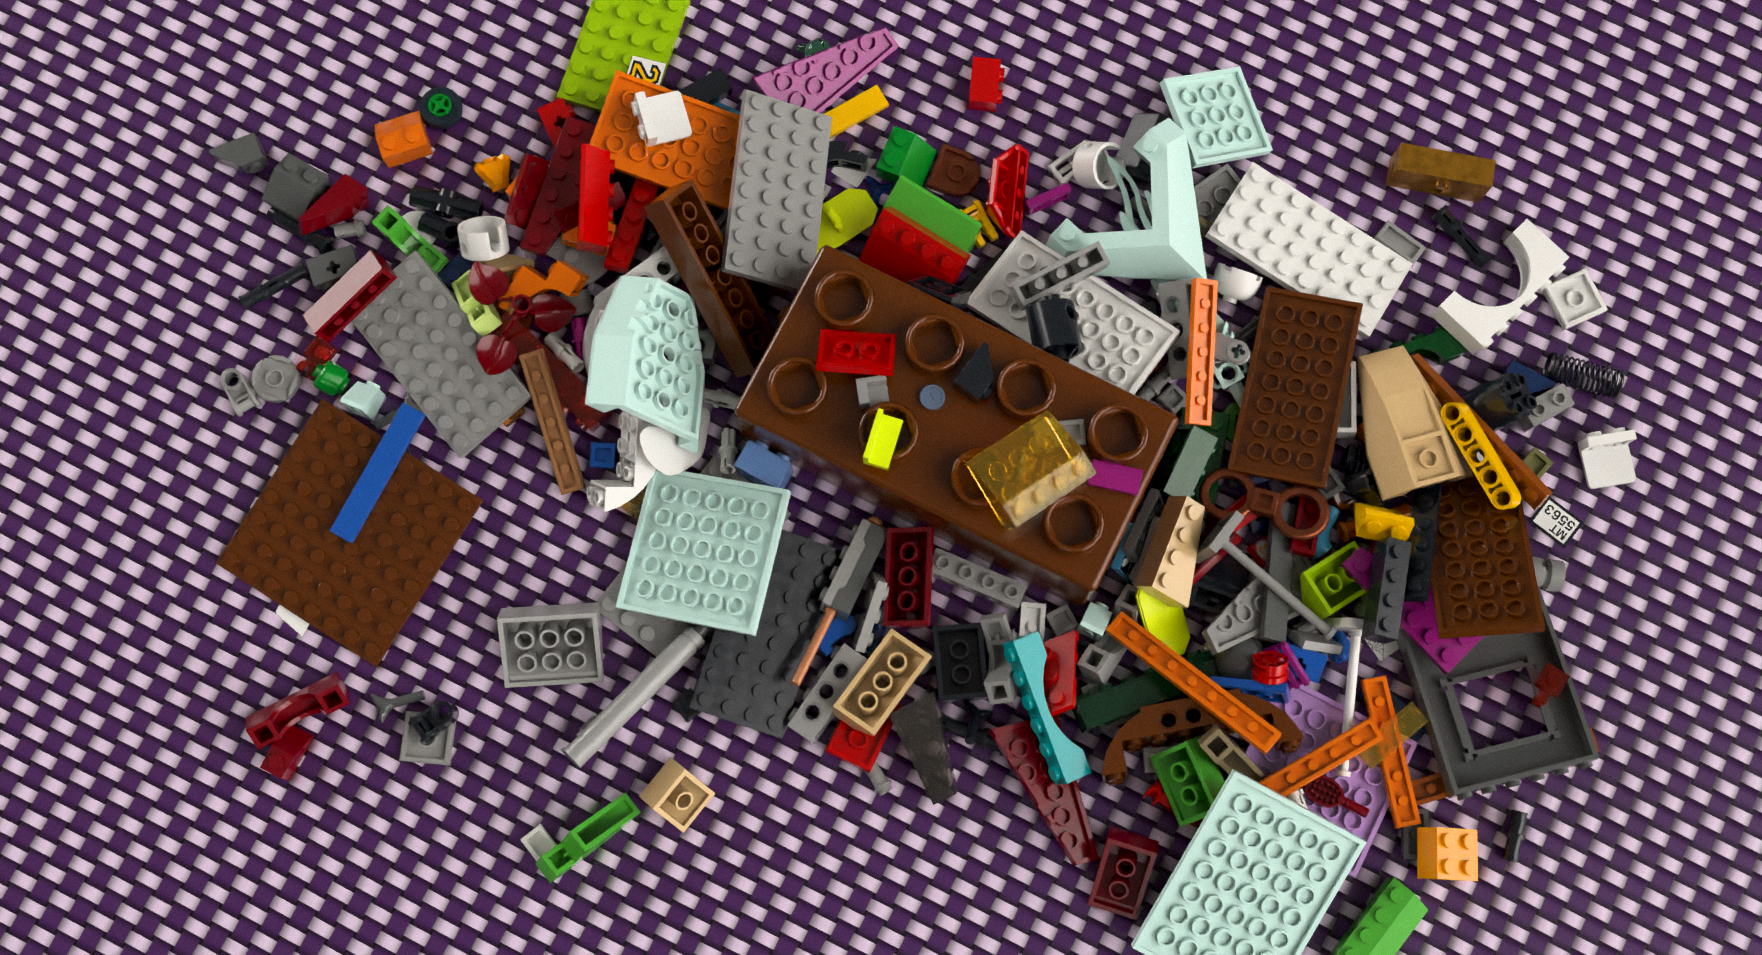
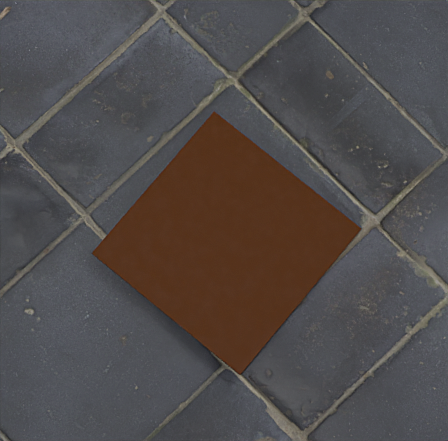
[216,399,484,667]

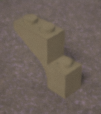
[1197,724,1266,782]

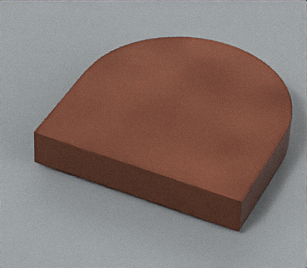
[926,143,980,197]

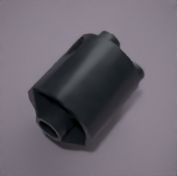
[1026,294,1082,362]
[1463,373,1537,432]

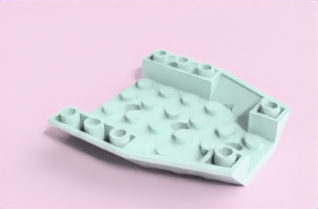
[585,275,705,454]

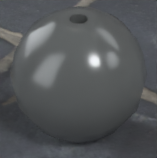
[1214,637,1264,680]

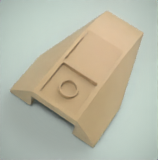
[1357,345,1473,501]

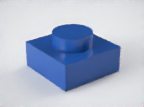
[590,442,617,469]

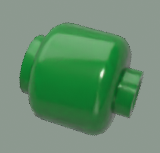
[312,361,350,396]

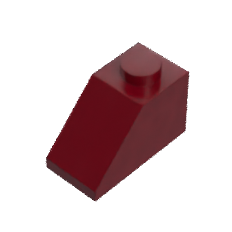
[260,725,314,780]

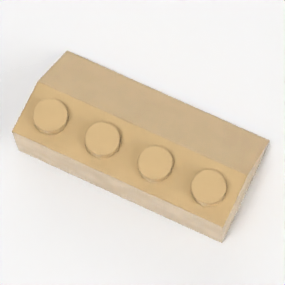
[833,628,932,736]

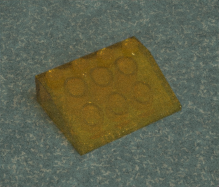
[965,410,1097,529]

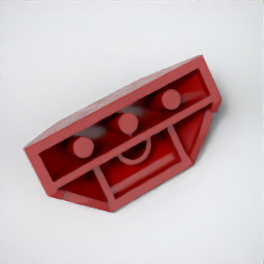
[986,144,1029,240]

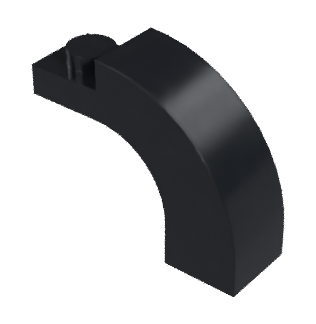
[826,141,868,172]

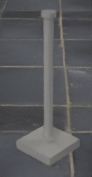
[1196,510,1337,640]

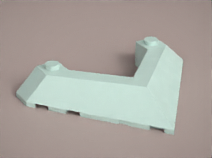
[1045,118,1207,281]

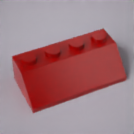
[577,143,615,252]

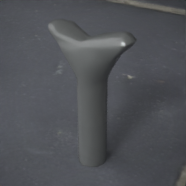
[373,391,424,430]
[371,690,426,723]

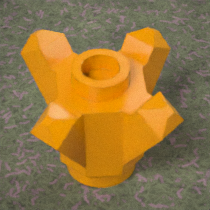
[474,154,510,192]

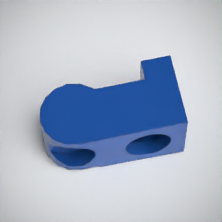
[812,615,856,659]

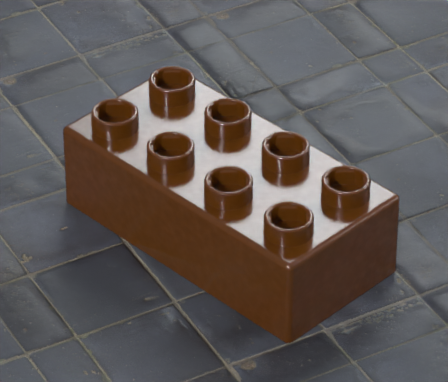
[734,245,1178,607]

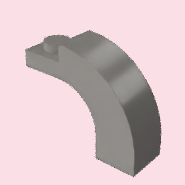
[980,612,1019,705]

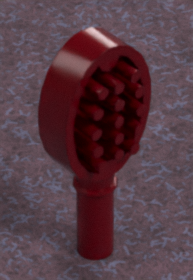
[1302,775,1369,818]

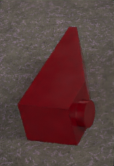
[298,174,369,235]

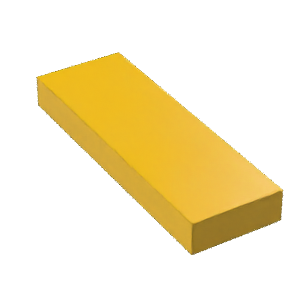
[824,85,889,139]

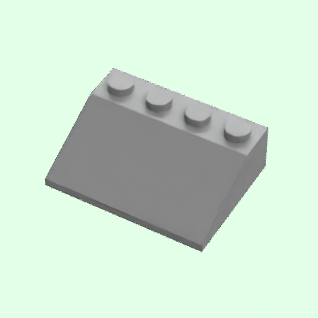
[497,602,604,688]

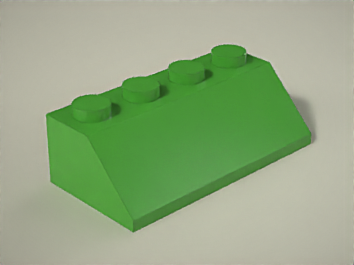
[882,175,983,254]
[1329,877,1428,955]

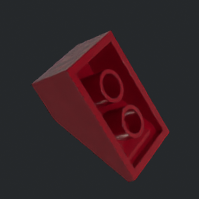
[1087,826,1159,920]

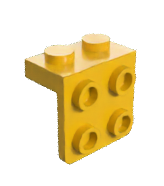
[1353,502,1415,541]

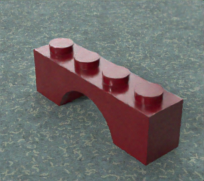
[246,672,350,750]

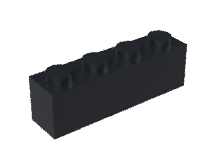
[1361,537,1411,644]

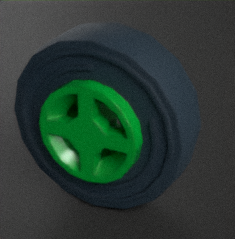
[420,87,463,129]

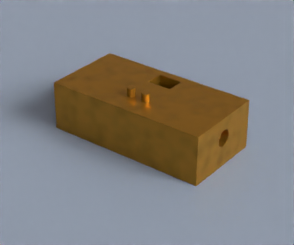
[1386,142,1496,203]

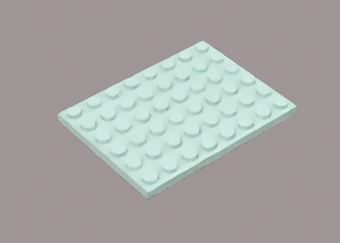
[1131,769,1367,955]

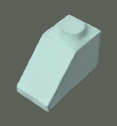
[340,381,386,421]
[1077,601,1113,642]

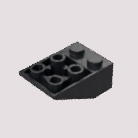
[1185,552,1252,619]

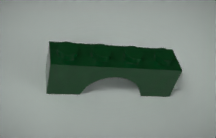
[1367,326,1467,365]

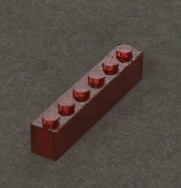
[490,310,613,433]

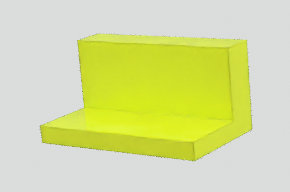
[863,408,903,471]

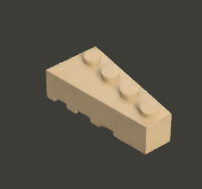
[1134,496,1205,608]

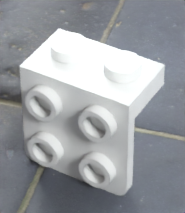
[631,91,692,147]
[1577,427,1637,489]

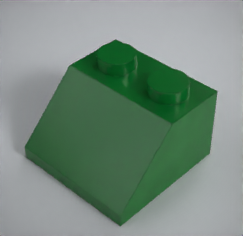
[876,126,937,187]

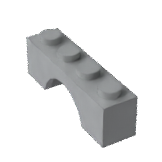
[1077,583,1143,686]

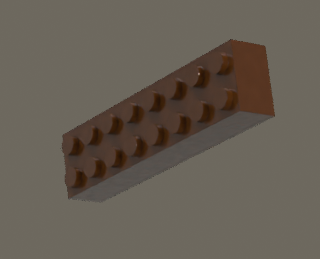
[644,179,774,378]

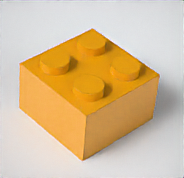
[1417,827,1478,881]

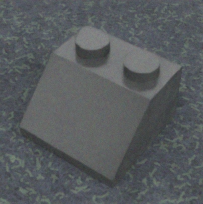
[262,153,330,221]

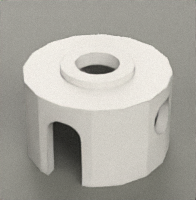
[1073,141,1126,189]
[457,216,510,261]

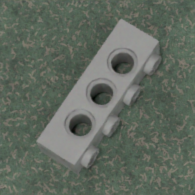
[1010,241,1110,312]
[1157,279,1192,380]
[932,548,1028,612]
[787,643,868,744]

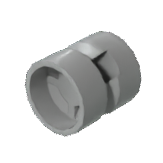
[1532,556,1566,592]

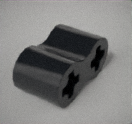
[1344,469,1389,507]

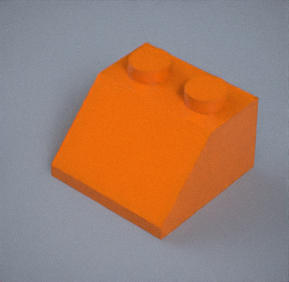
[375,110,434,168]

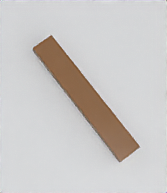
[519,348,586,495]

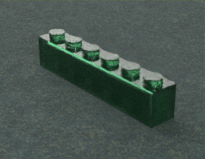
[1072,649,1221,733]

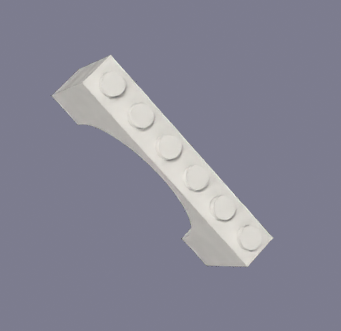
[1431,219,1569,354]

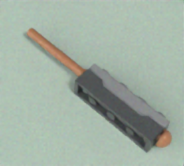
[791,516,887,686]

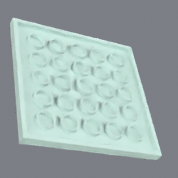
[616,469,791,636]

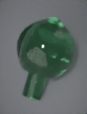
[797,38,831,57]

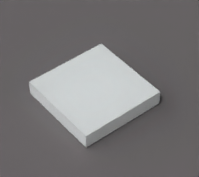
[1543,268,1608,331]

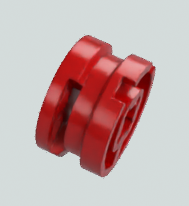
[1252,651,1289,685]

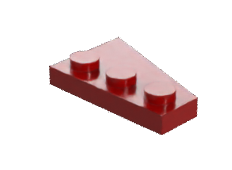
[1043,630,1079,717]

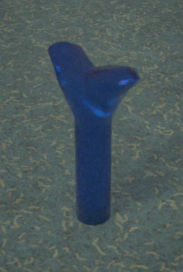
[866,176,894,226]

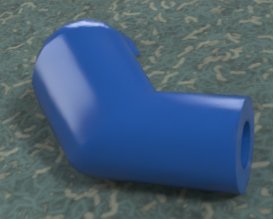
[1331,630,1350,664]

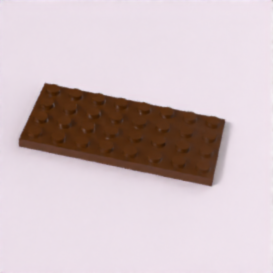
[1227,286,1363,490]
[1430,469,1545,639]

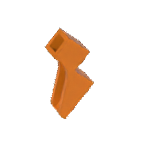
[498,260,589,310]

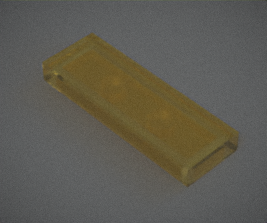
[1358,702,1428,769]

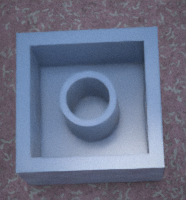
[734,440,794,489]

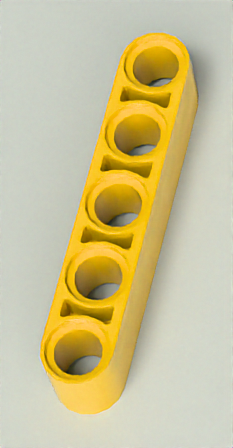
[1441,402,1521,510]

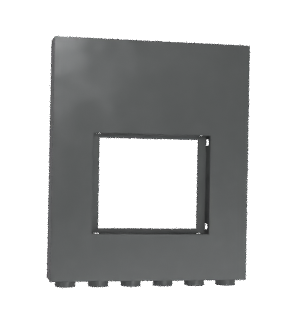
[1397,587,1600,801]

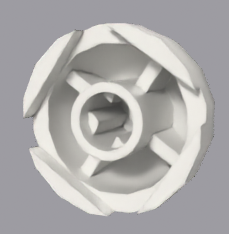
[1213,263,1263,304]

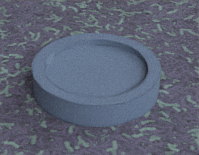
[920,385,945,410]

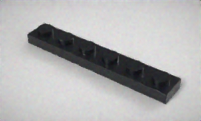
[1403,482,1443,602]

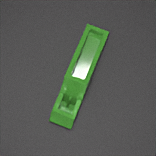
[535,792,640,884]

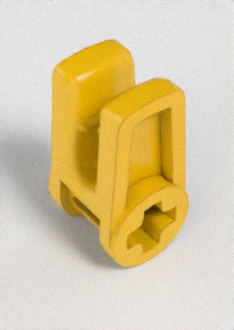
[959,200,998,249]

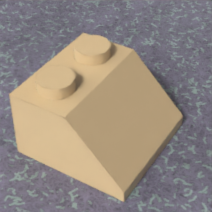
[639,757,715,833]

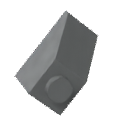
[209,133,270,174]

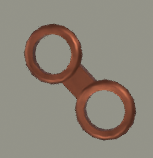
[1199,468,1330,541]

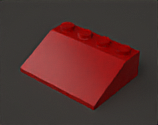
[859,206,972,285]

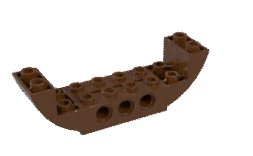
[1102,688,1304,786]

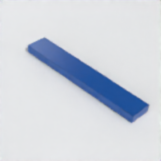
[330,403,426,543]

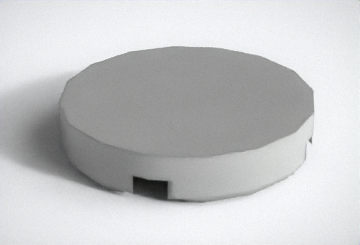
[251,355,301,403]

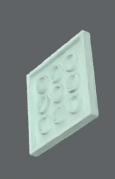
[1159,66,1273,168]

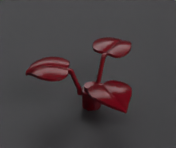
[469,261,577,375]

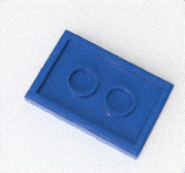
[1211,676,1290,704]

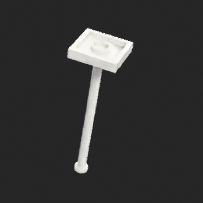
[1323,618,1364,777]

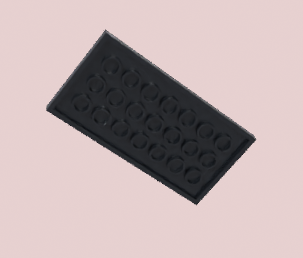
[688,529,841,739]

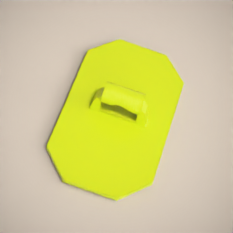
[817,188,878,253]
[1135,589,1190,656]

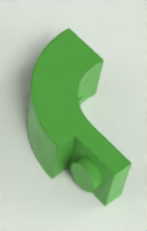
[371,205,449,274]

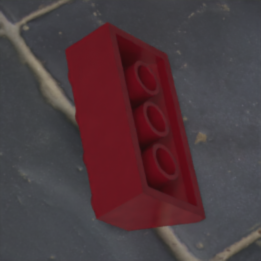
[883,527,934,630]

